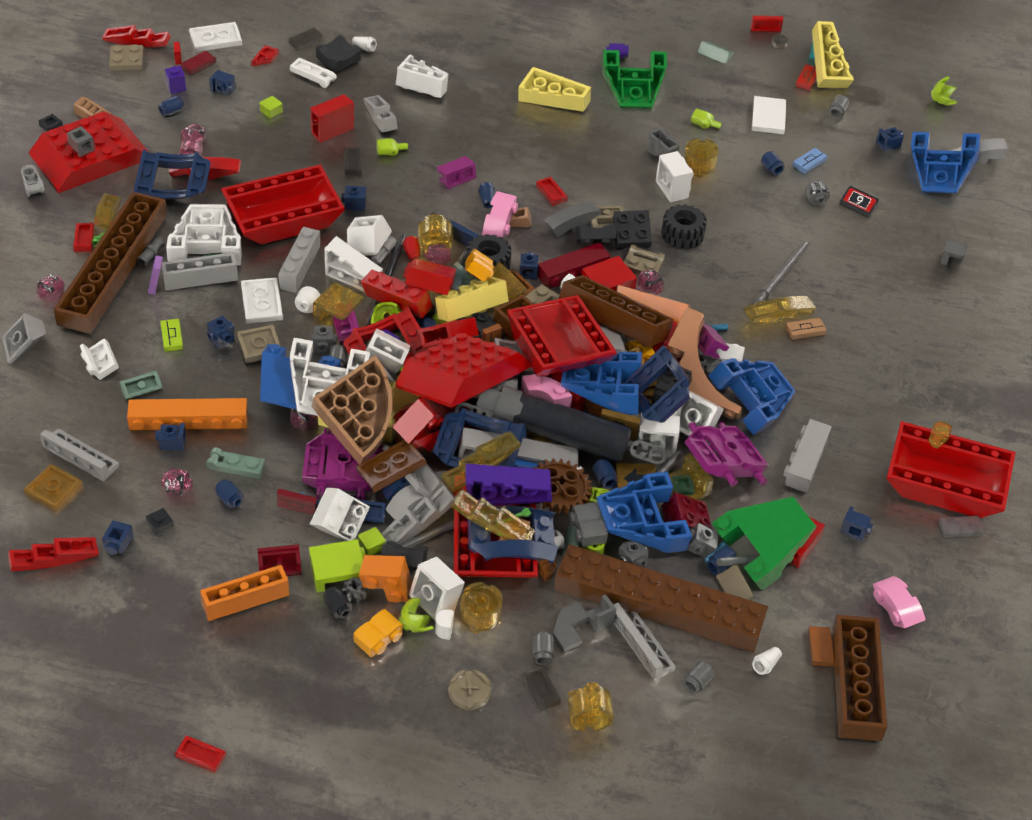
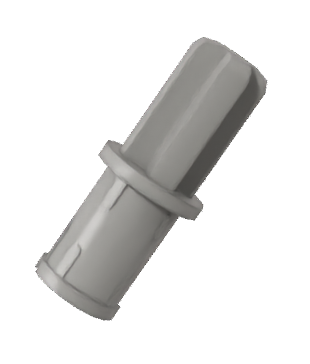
[371,236,397,264]

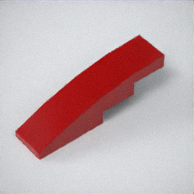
[102,25,171,47]
[168,157,241,180]
[8,537,99,572]

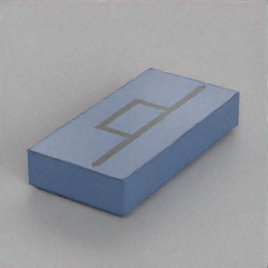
[792,148,827,174]

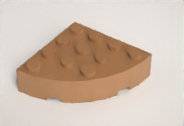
[311,355,392,464]

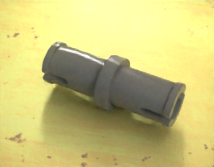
[136,237,165,267]

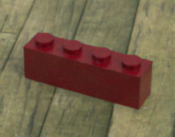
[537,243,610,289]

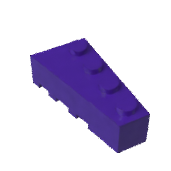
[466,464,552,507]

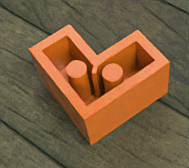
[359,555,413,603]

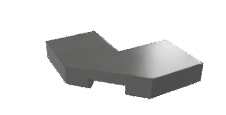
[553,601,589,653]

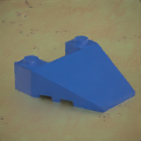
[911,132,981,194]
[260,344,341,409]
[561,352,642,415]
[708,358,795,435]
[596,472,692,553]

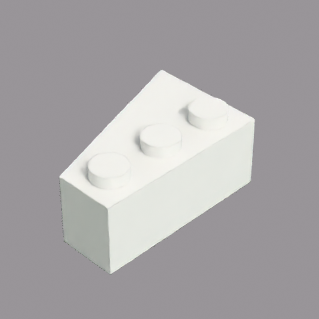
[396,55,448,98]
[325,236,383,292]

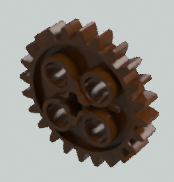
[533,458,593,515]

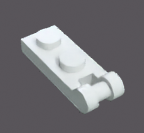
[290,58,336,88]

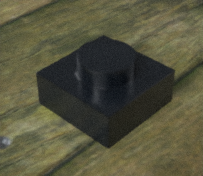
[38,114,63,132]
[145,508,174,534]

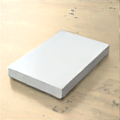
[189,22,242,52]
[752,96,786,134]
[241,277,283,324]

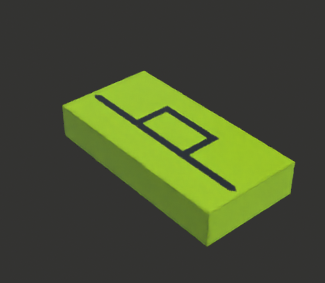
[160,319,183,352]

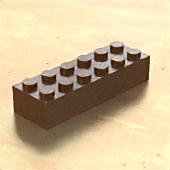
[558,275,674,347]
[832,615,887,741]

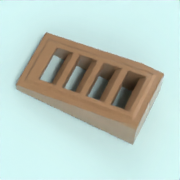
[73,96,112,118]
[509,207,531,228]

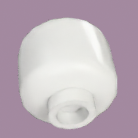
[295,286,321,314]

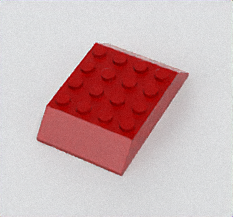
[29,111,148,194]
[221,164,345,244]
[507,295,616,377]
[395,333,532,408]
[886,421,1016,518]
[453,476,538,578]

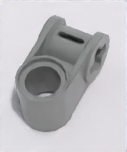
[21,165,45,197]

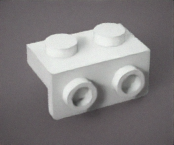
[80,338,119,380]

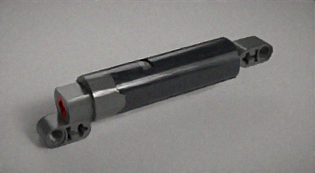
[455,385,667,465]

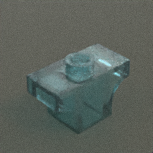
[452,262,478,291]

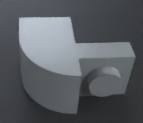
[385,485,425,520]

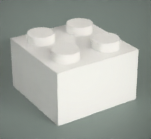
[656,151,693,202]
[672,391,724,441]
[636,412,680,459]
[409,557,465,621]

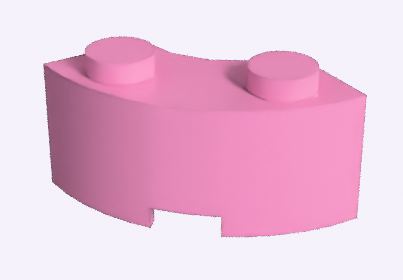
[482,191,518,238]
[520,374,572,407]
[873,576,926,628]

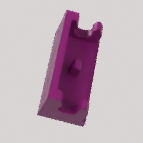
[437,156,476,189]
[332,303,359,345]
[698,324,730,358]

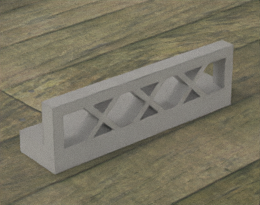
[40,429,119,481]
[382,445,444,498]
[614,603,676,680]

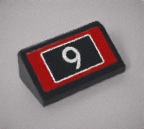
[840,186,879,217]

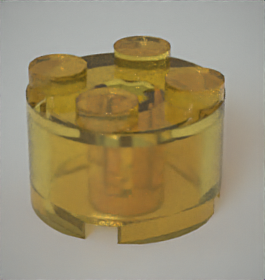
[684,138,719,177]
[417,215,454,254]
[460,582,503,633]
[568,682,614,731]

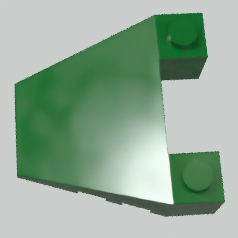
[602,50,667,108]
[711,497,817,591]

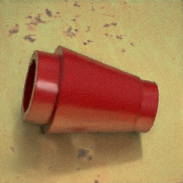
[403,236,420,262]

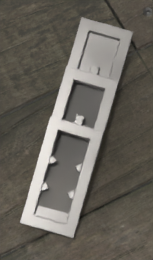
[381,485,458,545]

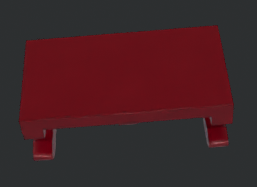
[257,544,302,576]

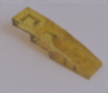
[743,296,816,323]
[441,431,521,493]
[451,489,535,540]

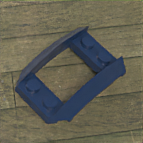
[133,149,211,199]
[622,345,690,423]
[433,408,527,471]
[467,506,558,564]

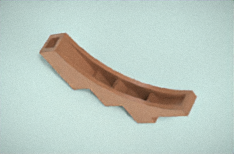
[668,307,742,420]

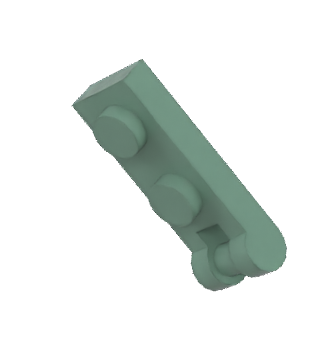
[206,448,265,479]

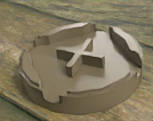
[448,669,492,710]

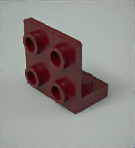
[661,492,712,529]

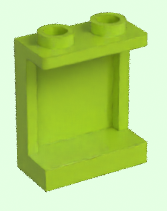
[309,539,365,593]

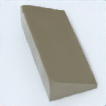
[716,565,753,601]

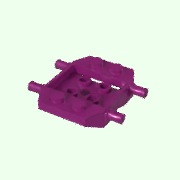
[685,422,769,486]
[302,428,384,500]

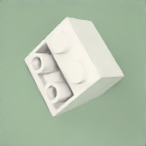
[347,215,392,256]
[365,328,410,375]
[310,488,370,541]

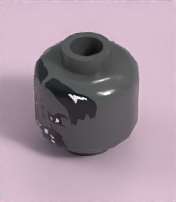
[806,180,830,205]

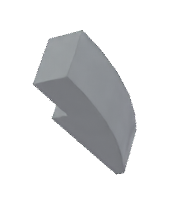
[363,95,398,132]
[952,138,1008,164]

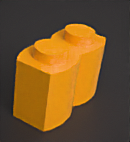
[465,248,494,282]
[353,609,403,658]

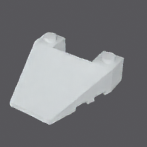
[166,204,242,265]
[290,338,370,416]

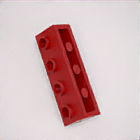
[361,269,433,319]

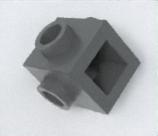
[310,326,337,355]
[687,523,719,558]
[618,540,648,567]

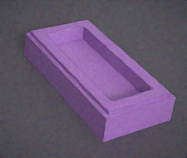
[148,256,163,295]

